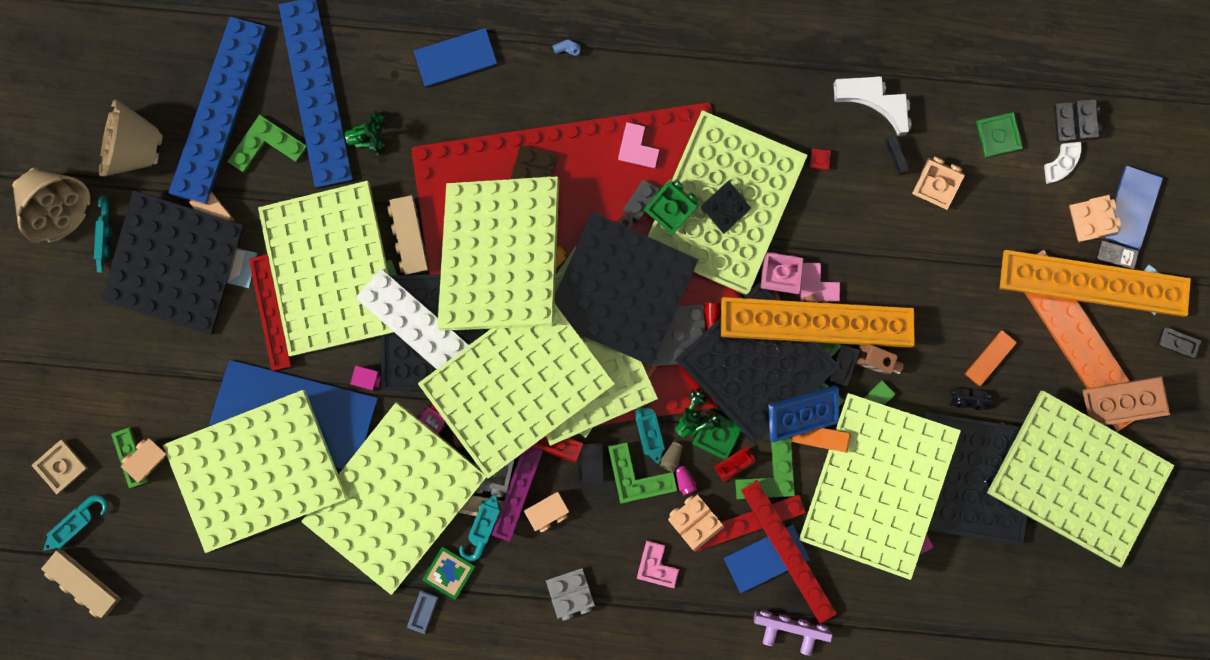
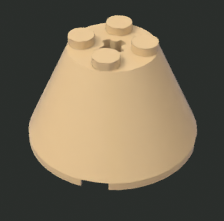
[99,100,162,176]
[12,167,90,243]

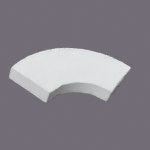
[1044,142,1082,184]

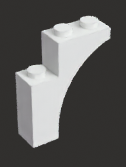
[833,77,911,136]

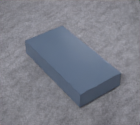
[407,590,439,634]

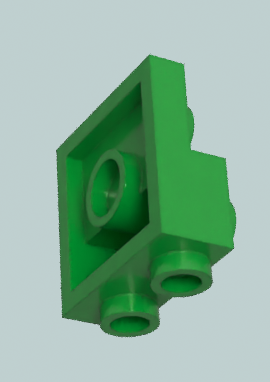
[644,179,700,235]

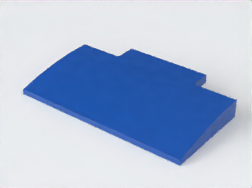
[209,360,378,469]

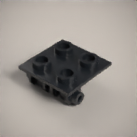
[700,180,751,234]

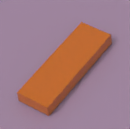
[965,330,1017,386]
[791,428,851,453]

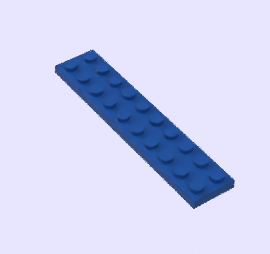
[278,0,353,189]
[169,17,267,205]

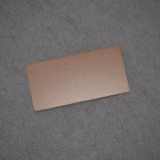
[1082,376,1170,425]

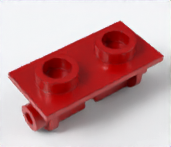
[714,447,755,482]

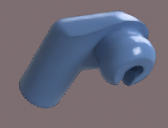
[552,40,581,56]

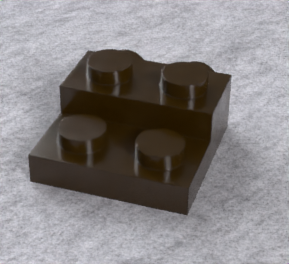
[511,145,557,179]

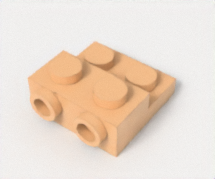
[912,156,965,210]
[1069,195,1121,243]
[668,495,724,552]

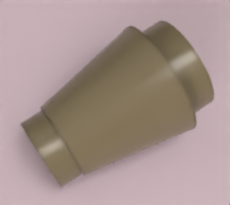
[660,442,683,472]

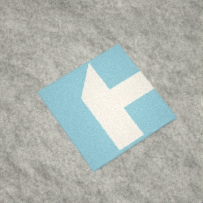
[228,249,257,288]

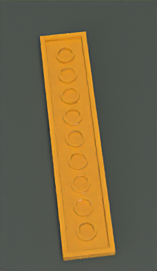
[1000,250,1191,317]
[721,297,914,347]

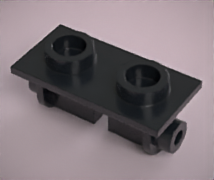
[949,388,992,411]

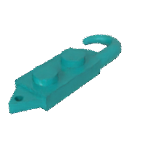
[94,196,111,273]
[634,407,665,464]
[459,494,501,562]
[43,495,108,551]

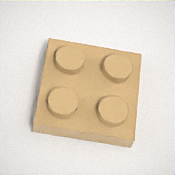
[32,439,88,494]

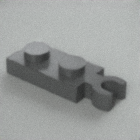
[618,179,659,229]

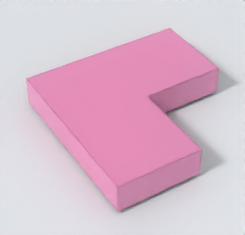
[618,122,659,169]
[800,263,840,302]
[637,541,679,588]

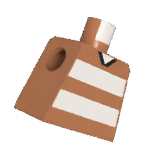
[856,345,903,374]

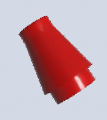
[704,302,721,330]

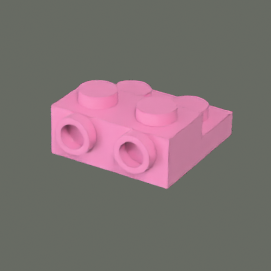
[761,252,803,294]

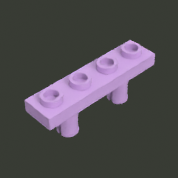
[754,610,832,656]

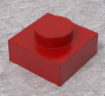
[809,149,831,171]

